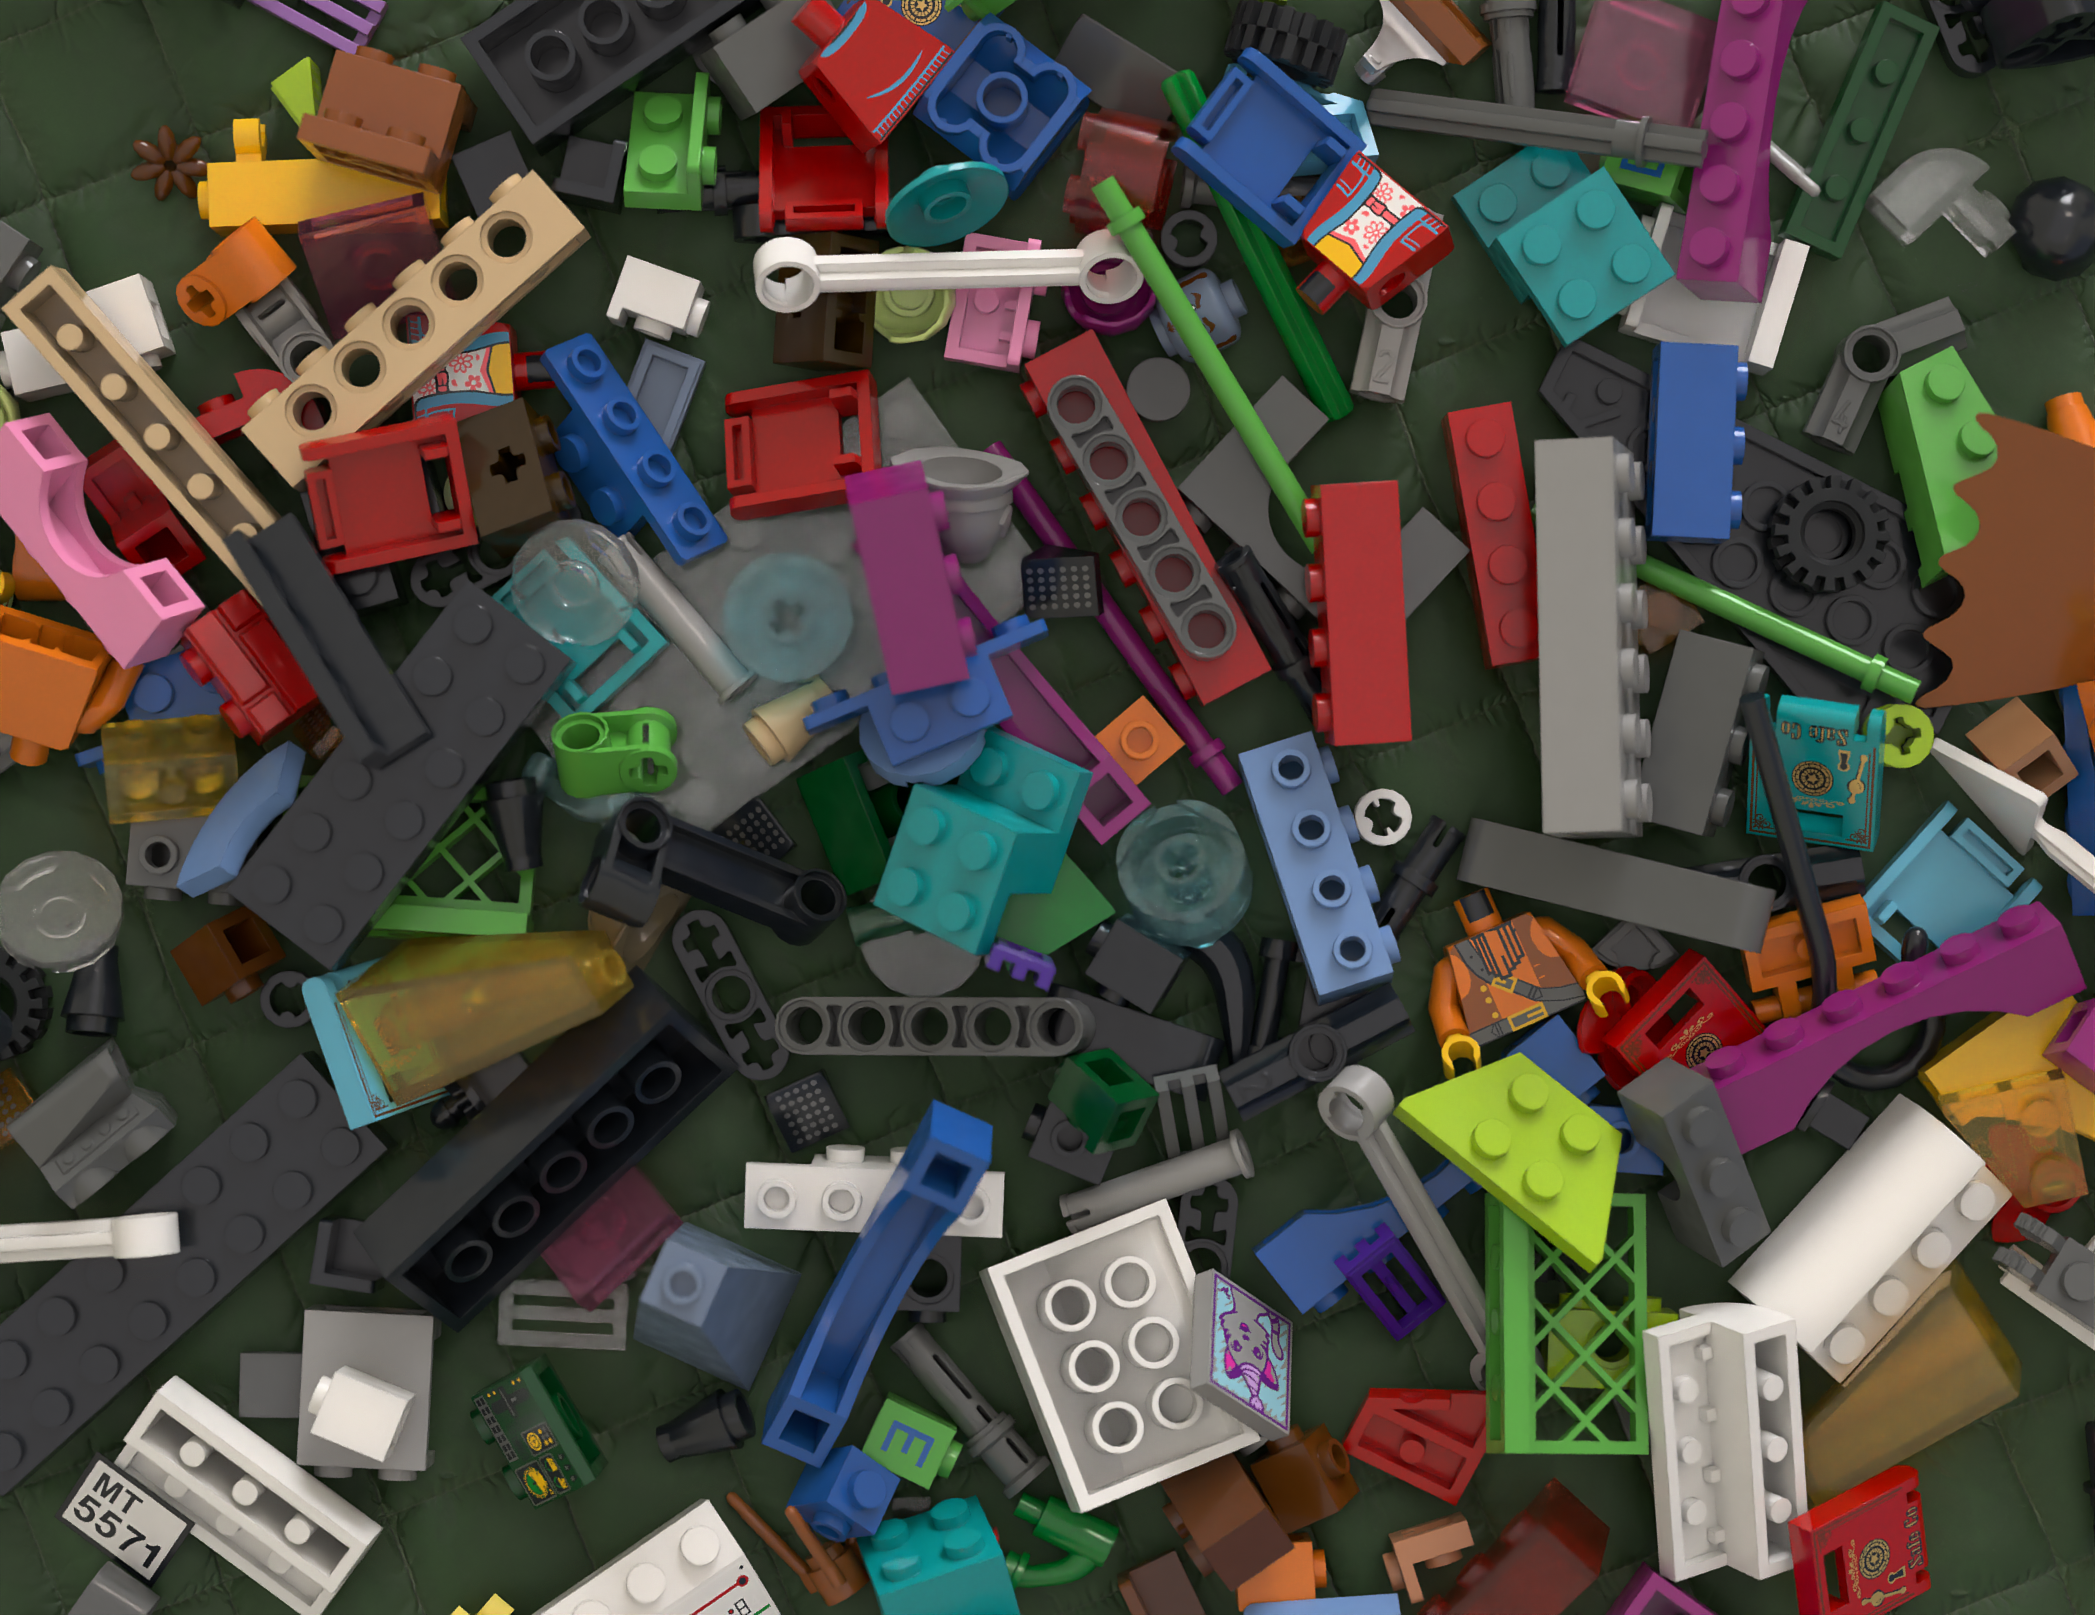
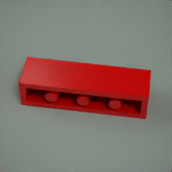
[1441,401,1539,670]
[1301,480,1412,746]

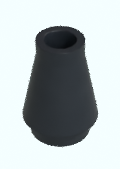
[481,776,544,872]
[60,942,125,1037]
[656,1388,756,1463]

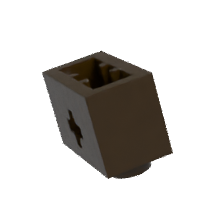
[773,231,880,372]
[457,397,576,559]

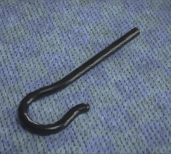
[1739,691,1946,1092]

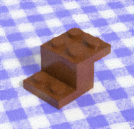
[296,45,478,195]

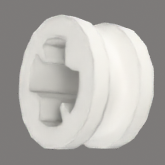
[1353,788,1412,846]

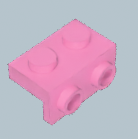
[944,233,1048,373]

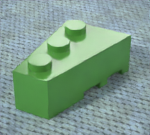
[1877,345,1997,589]

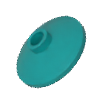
[885,162,1009,247]

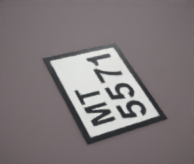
[54,1451,195,1588]

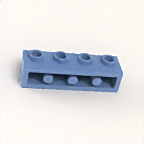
[1238,731,1401,1006]

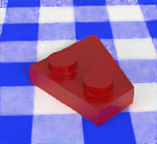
[1342,1388,1486,1506]

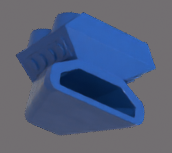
[912,12,1092,201]

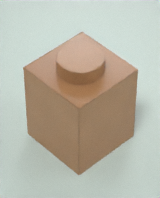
[1965,696,2079,798]

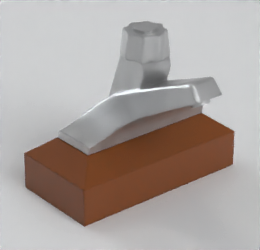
[1354,0,1492,87]

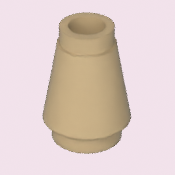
[742,678,833,767]

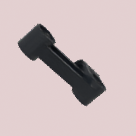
[577,796,847,946]

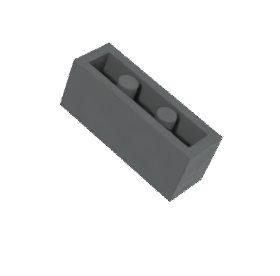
[1641,629,1770,837]

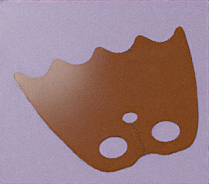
[1915,413,2095,708]

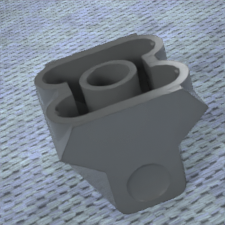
[7,1036,178,1209]

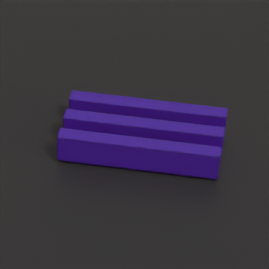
[985,936,1056,990]
[1334,1222,1447,1342]

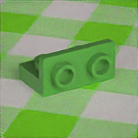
[623,72,722,211]

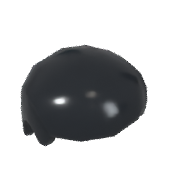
[2008,176,2095,282]

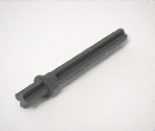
[1366,88,1709,168]

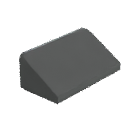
[1055,13,1178,141]

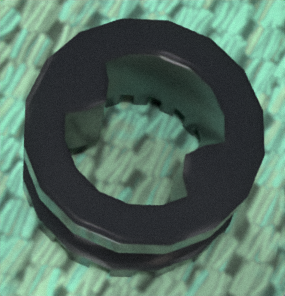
[1160,210,1217,271]
[260,970,312,1028]

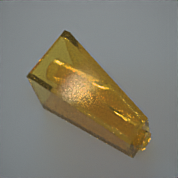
[335,930,634,1107]
[1802,1258,2023,1507]

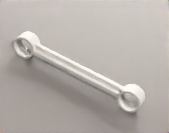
[753,229,1143,313]
[0,1212,180,1264]

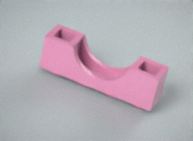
[0,413,206,669]

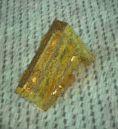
[1937,1068,2088,1208]

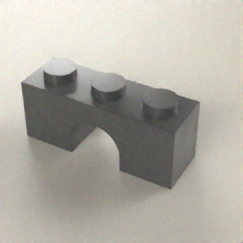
[1617,1057,1771,1268]

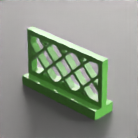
[283,775,537,948]
[1485,1193,1649,1455]

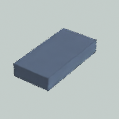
[627,339,707,453]

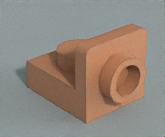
[1382,1511,1474,1604]

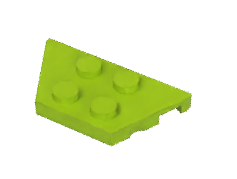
[1393,1052,1622,1273]

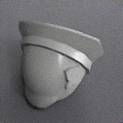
[890,446,1029,563]

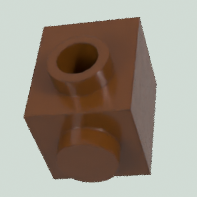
[170,905,286,1007]
[1250,1423,1360,1534]

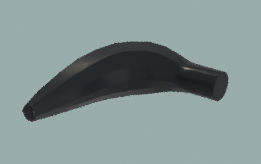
[1147,916,1256,1066]

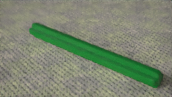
[1161,69,1354,423]

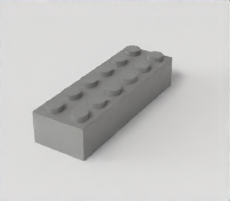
[1535,436,1653,839]

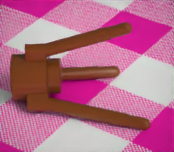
[726,1492,870,1606]

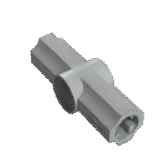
[1349,208,1444,404]

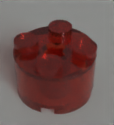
[1063,107,1181,245]

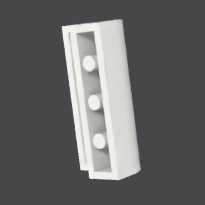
[1727,1093,2013,1384]
[1643,1302,1808,1582]
[114,1375,383,1615]

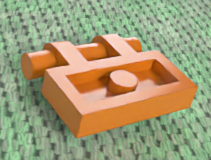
[1740,894,1878,1024]

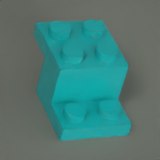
[1451,146,1675,348]
[873,726,1093,955]
[856,1495,1020,1615]

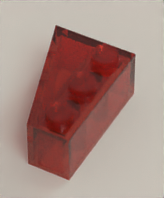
[1417,1477,1610,1615]

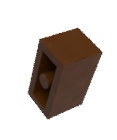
[1159,1452,1295,1592]

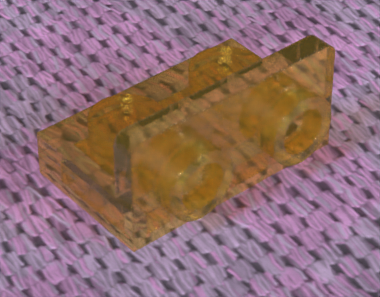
[101,714,238,825]

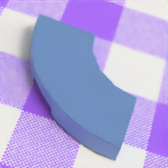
[176,741,306,898]

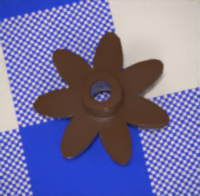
[131,125,208,201]

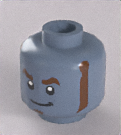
[1149,268,1248,363]

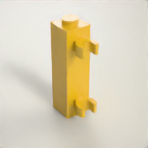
[198,118,449,236]

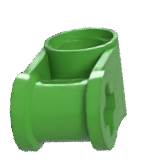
[551,707,677,799]

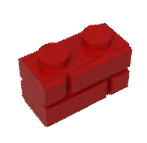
[179,588,322,746]

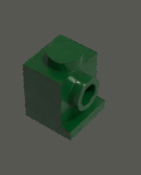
[1047,1048,1160,1155]

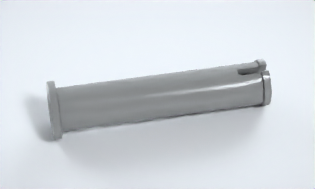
[599,532,759,707]
[1059,1128,1255,1234]

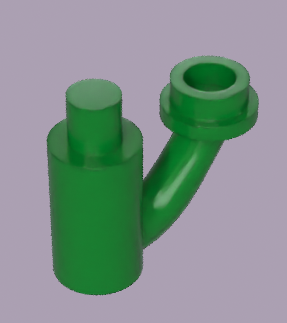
[1005,1492,1120,1591]

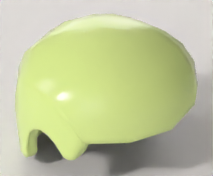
[874,246,956,344]

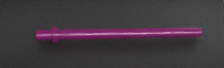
[983,440,1243,797]

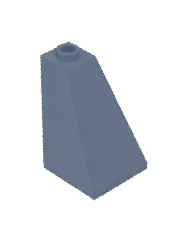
[633,1221,802,1391]

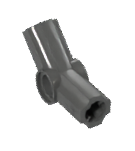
[1801,297,1968,456]

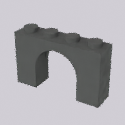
[1177,375,1470,626]

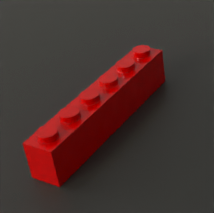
[1019,329,1272,708]

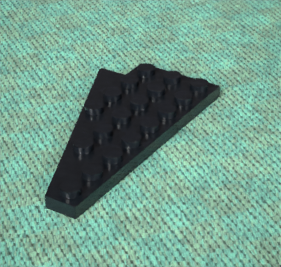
[1536,339,1965,735]

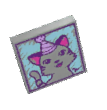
[1190,1269,1293,1441]

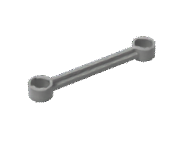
[1318,1065,1545,1391]

